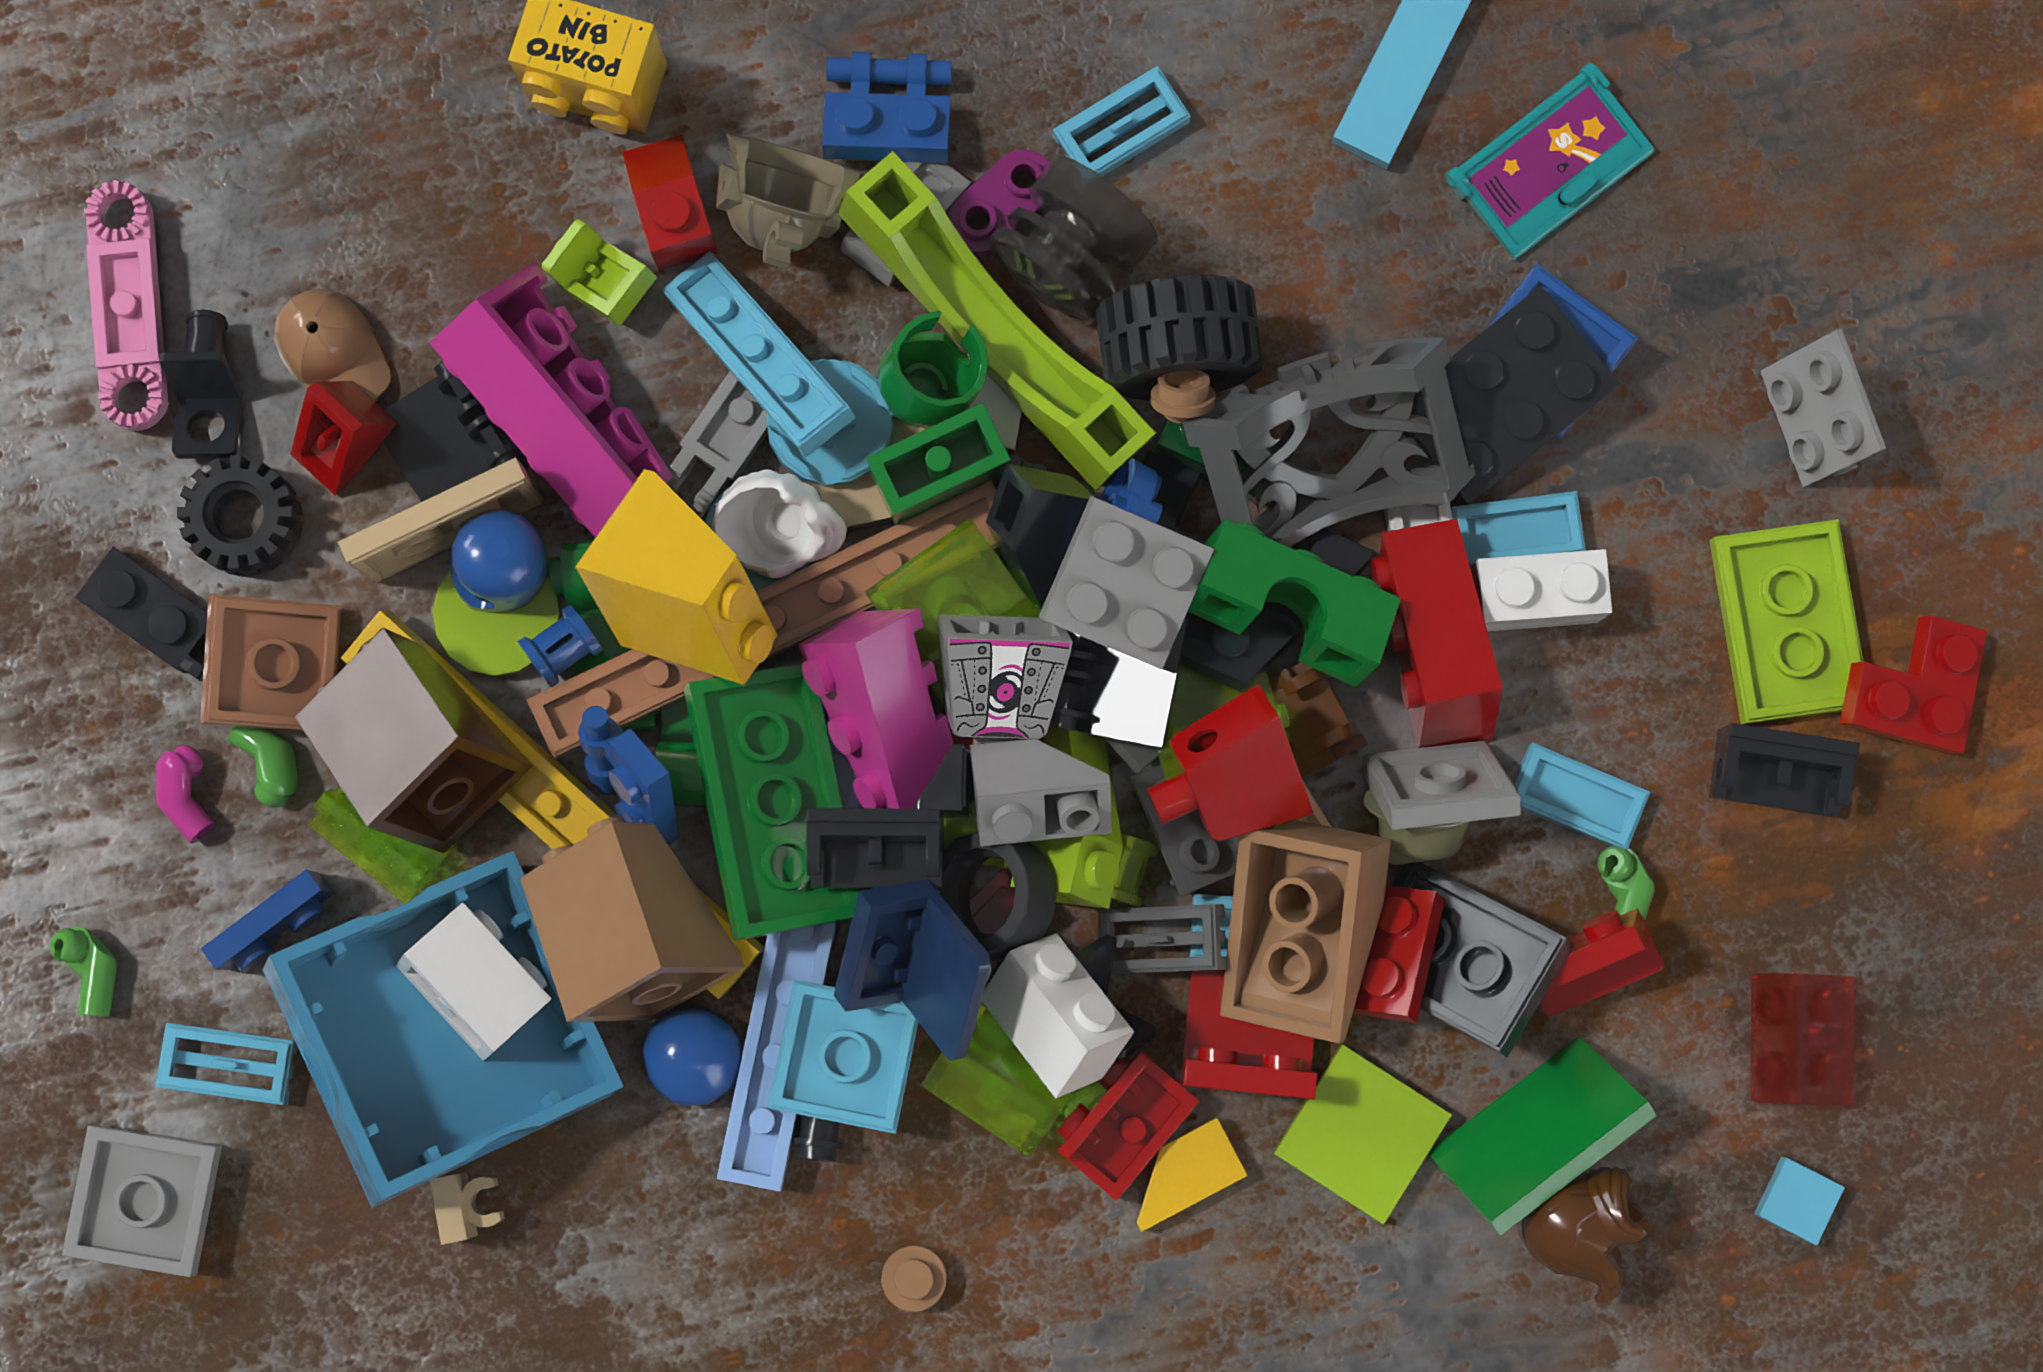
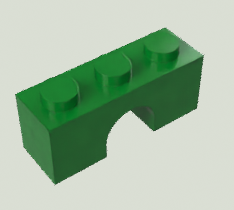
[1187,518,1401,687]

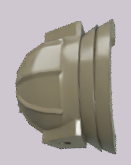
[716,132,861,269]

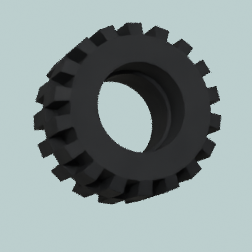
[1096,274,1264,401]

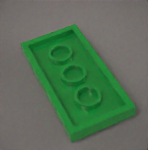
[683,664,859,942]

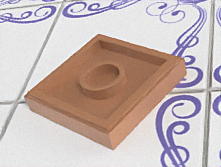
[200,594,341,732]

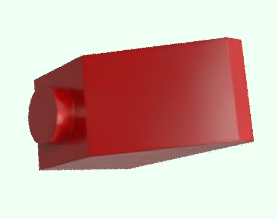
[622,134,718,271]

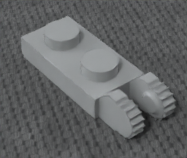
[666,371,768,520]

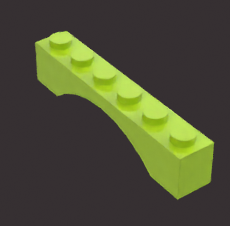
[838,151,1156,491]

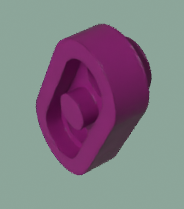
[947,149,1055,258]

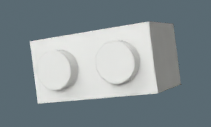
[1470,549,1612,631]
[395,902,551,1061]
[981,933,1134,1098]

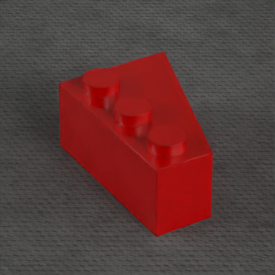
[1370,519,1503,748]

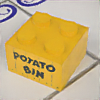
[508,0,667,135]

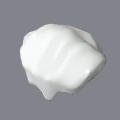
[712,469,847,578]

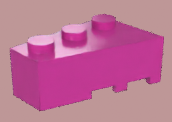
[797,608,954,809]

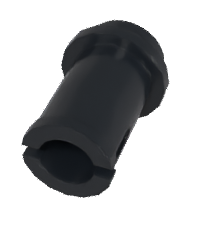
[792,1115,844,1162]

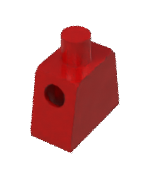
[1147,685,1314,841]

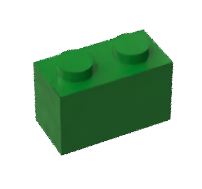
[866,403,1011,525]

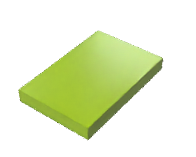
[1709,519,1864,725]

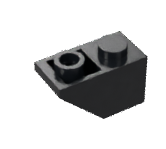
[986,463,1096,611]

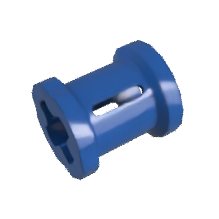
[517,604,604,688]

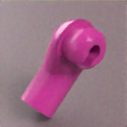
[155,745,216,844]

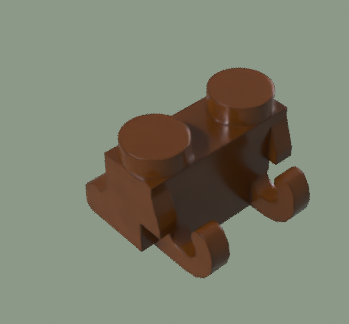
[1260,662,1368,778]

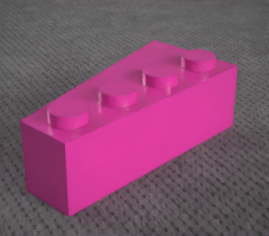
[429,261,673,538]

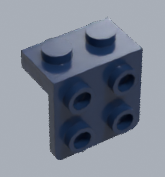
[834,880,991,1061]

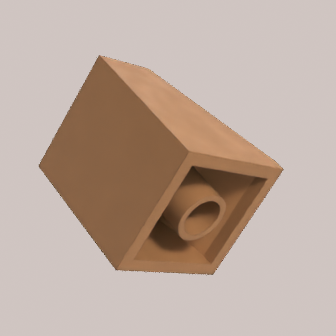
[520,816,745,1022]

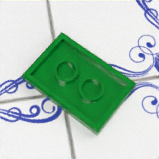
[1428,1036,1656,1236]

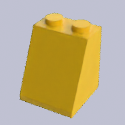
[575,469,778,685]

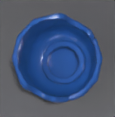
[641,1005,742,1106]

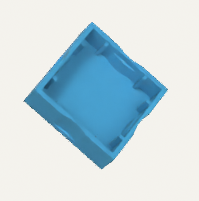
[262,851,624,1208]

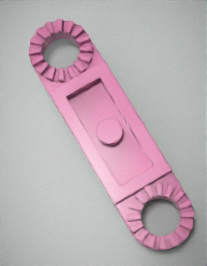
[84,180,168,431]

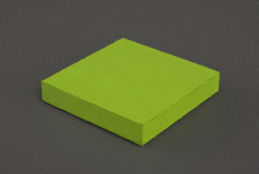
[1273,1044,1452,1225]

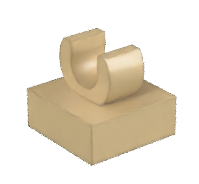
[430,1172,505,1245]

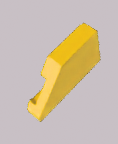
[1136,1117,1247,1232]

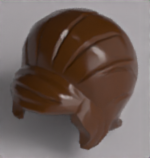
[1517,1167,1648,1303]

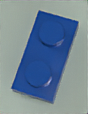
[201,869,335,973]

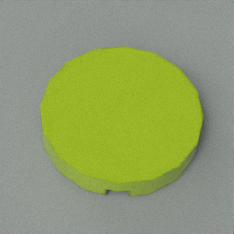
[432,570,562,678]

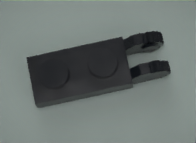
[75,546,207,683]

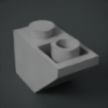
[970,739,1112,846]

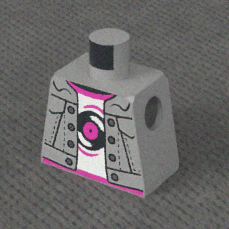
[937,614,1072,745]

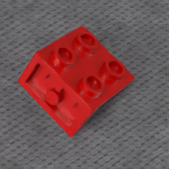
[1180,970,1317,1099]

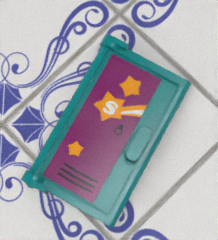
[1444,62,1655,260]

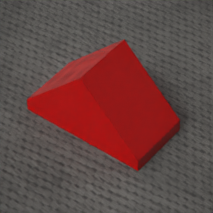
[290,381,398,496]

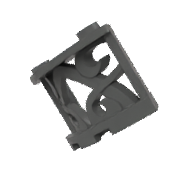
[1183,337,1476,548]

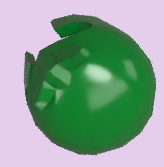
[877,311,988,429]

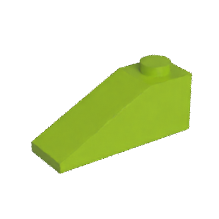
[1010,726,1123,909]

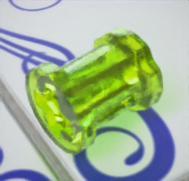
[1111,833,1159,908]

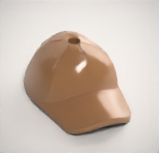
[274,288,392,401]

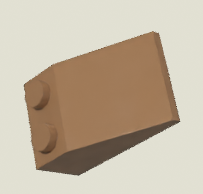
[1220,820,1391,1044]

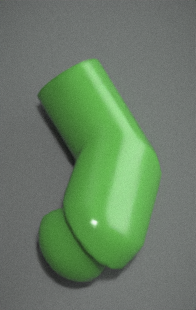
[228,727,299,808]
[1597,846,1655,921]
[50,926,117,1017]

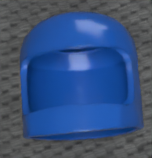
[450,509,548,613]

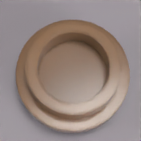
[1151,369,1216,423]
[881,1245,947,1312]

